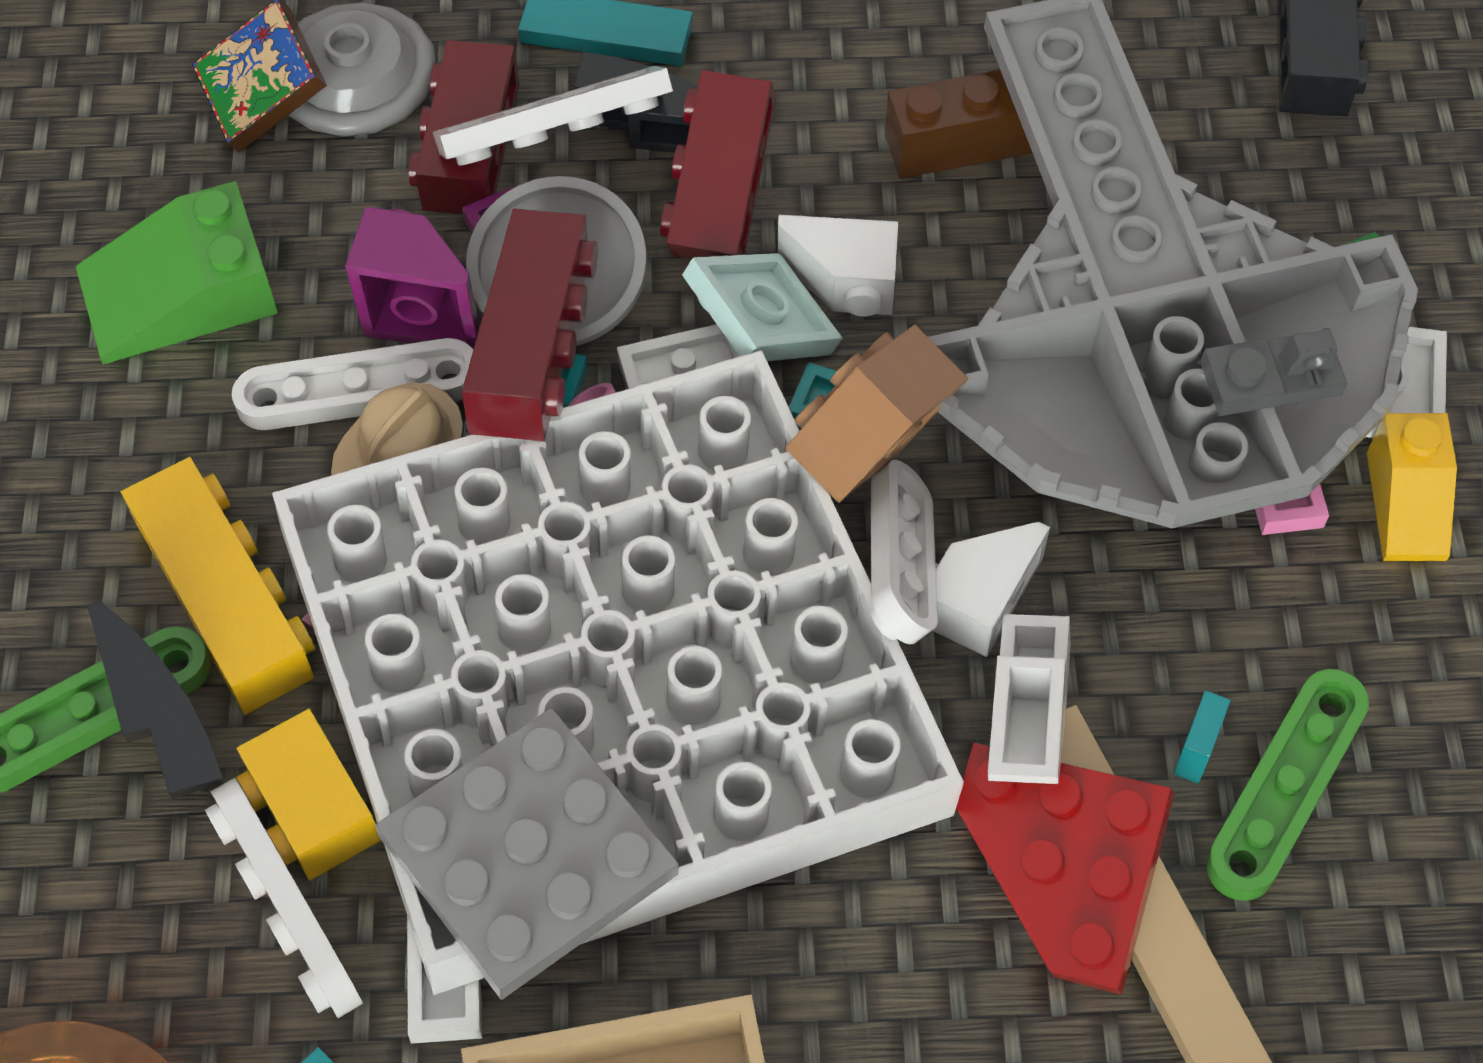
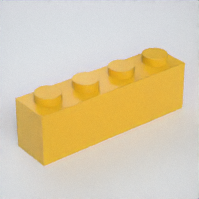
[120,457,316,716]

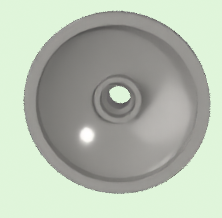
[466,176,647,346]

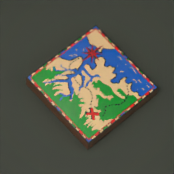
[192,0,327,152]

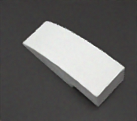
[988,614,1071,784]

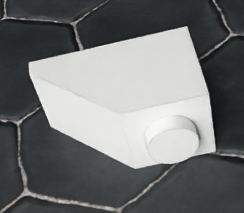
[778,215,898,316]
[932,522,1050,657]

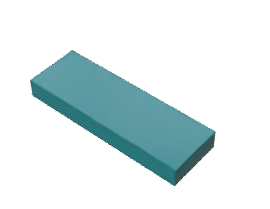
[518,0,693,66]

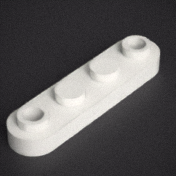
[232,338,473,430]
[871,460,938,644]
[205,778,363,1018]

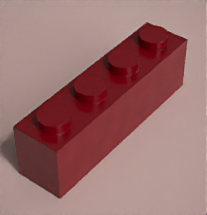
[462,208,598,442]

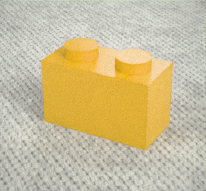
[236,709,381,881]

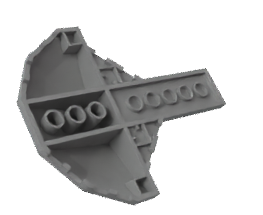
[928,0,1418,528]

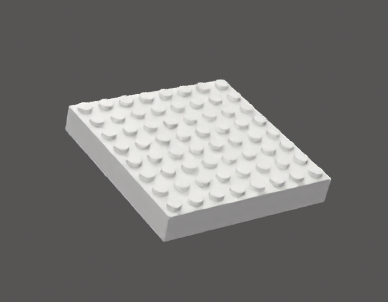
[272,350,964,995]

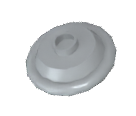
[288,2,436,137]

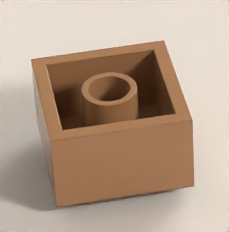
[785,325,969,503]

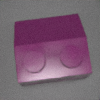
[345,206,479,349]

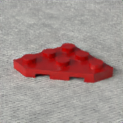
[956,742,1174,995]

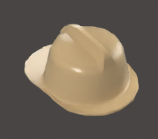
[331,382,463,475]

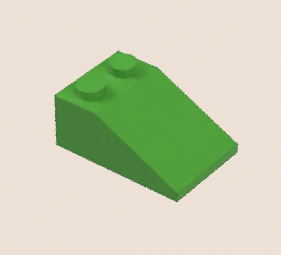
[76,181,278,365]

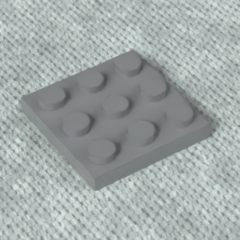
[375,707,679,1000]

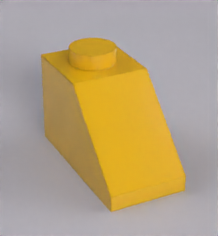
[1367,413,1457,561]

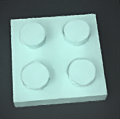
[682,253,843,361]

